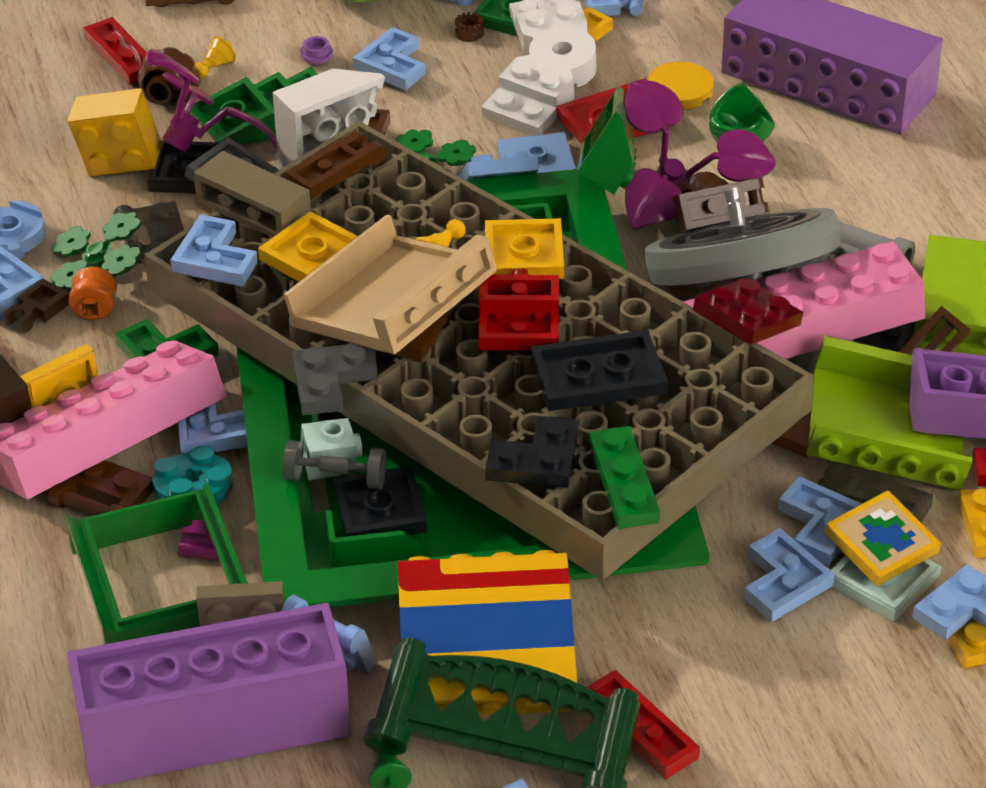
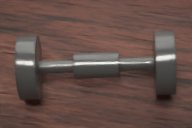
[283,440,386,489]

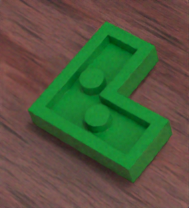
[115,319,219,359]

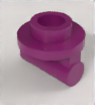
[178,520,219,561]

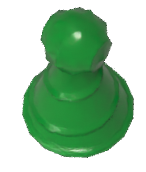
[368,750,412,788]

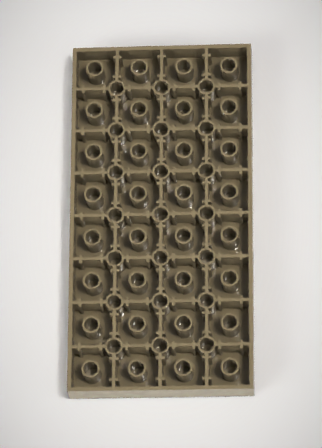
[144,121,814,581]

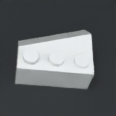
[273,69,385,170]

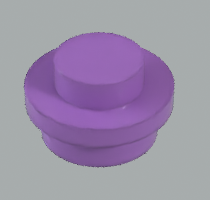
[300,36,333,66]

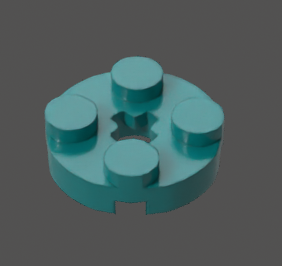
[152,446,233,505]

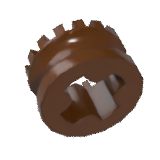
[455,12,484,42]

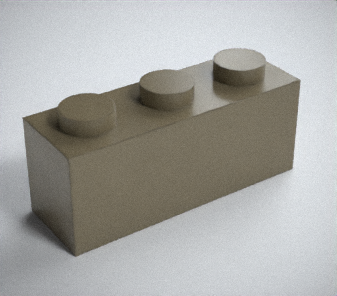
[194,151,311,238]

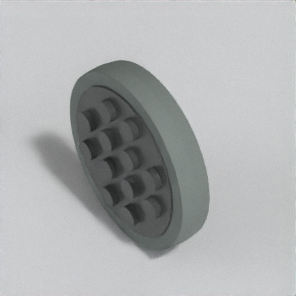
[645,186,841,288]

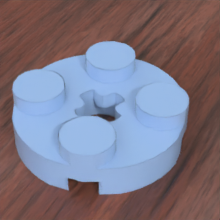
[0,201,46,259]

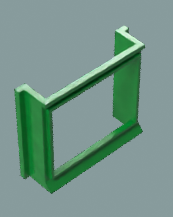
[65,483,247,645]

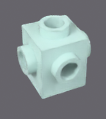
[301,418,362,480]

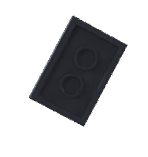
[531,330,668,411]

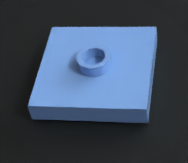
[497,132,576,173]

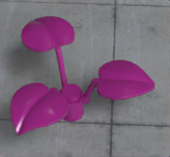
[146,49,277,152]
[624,80,776,230]

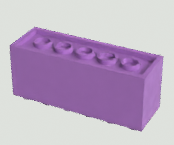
[721,0,943,135]
[67,603,351,787]

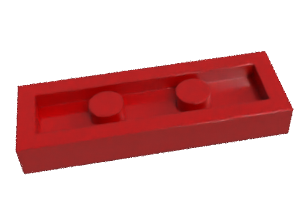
[83,17,158,85]
[587,670,700,780]

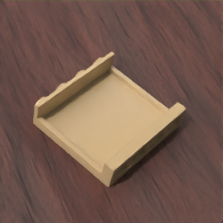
[283,215,497,355]

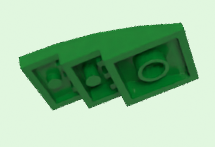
[190,67,318,144]

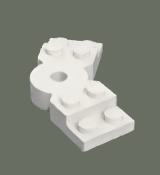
[481,0,597,136]

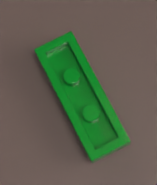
[589,426,660,529]

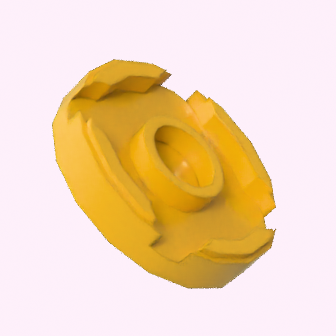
[648,61,714,110]

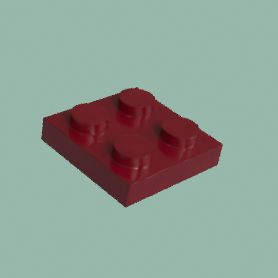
[692,278,804,345]

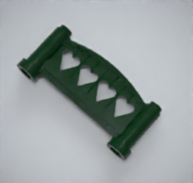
[363,638,641,788]

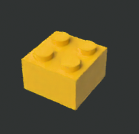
[67,88,162,177]

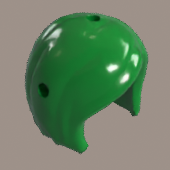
[709,83,775,142]

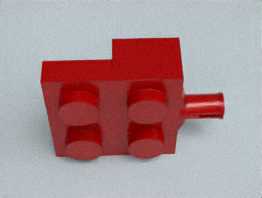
[479,268,559,351]

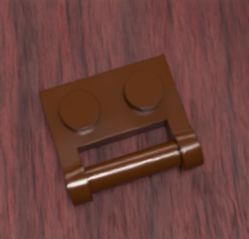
[48,460,154,516]

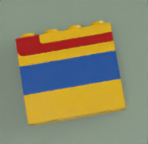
[397,550,578,716]

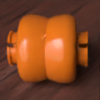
[69,266,117,320]

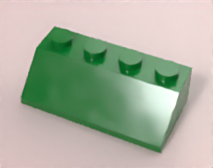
[577,86,637,195]

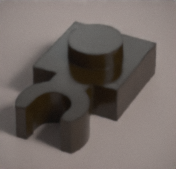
[4,278,70,334]

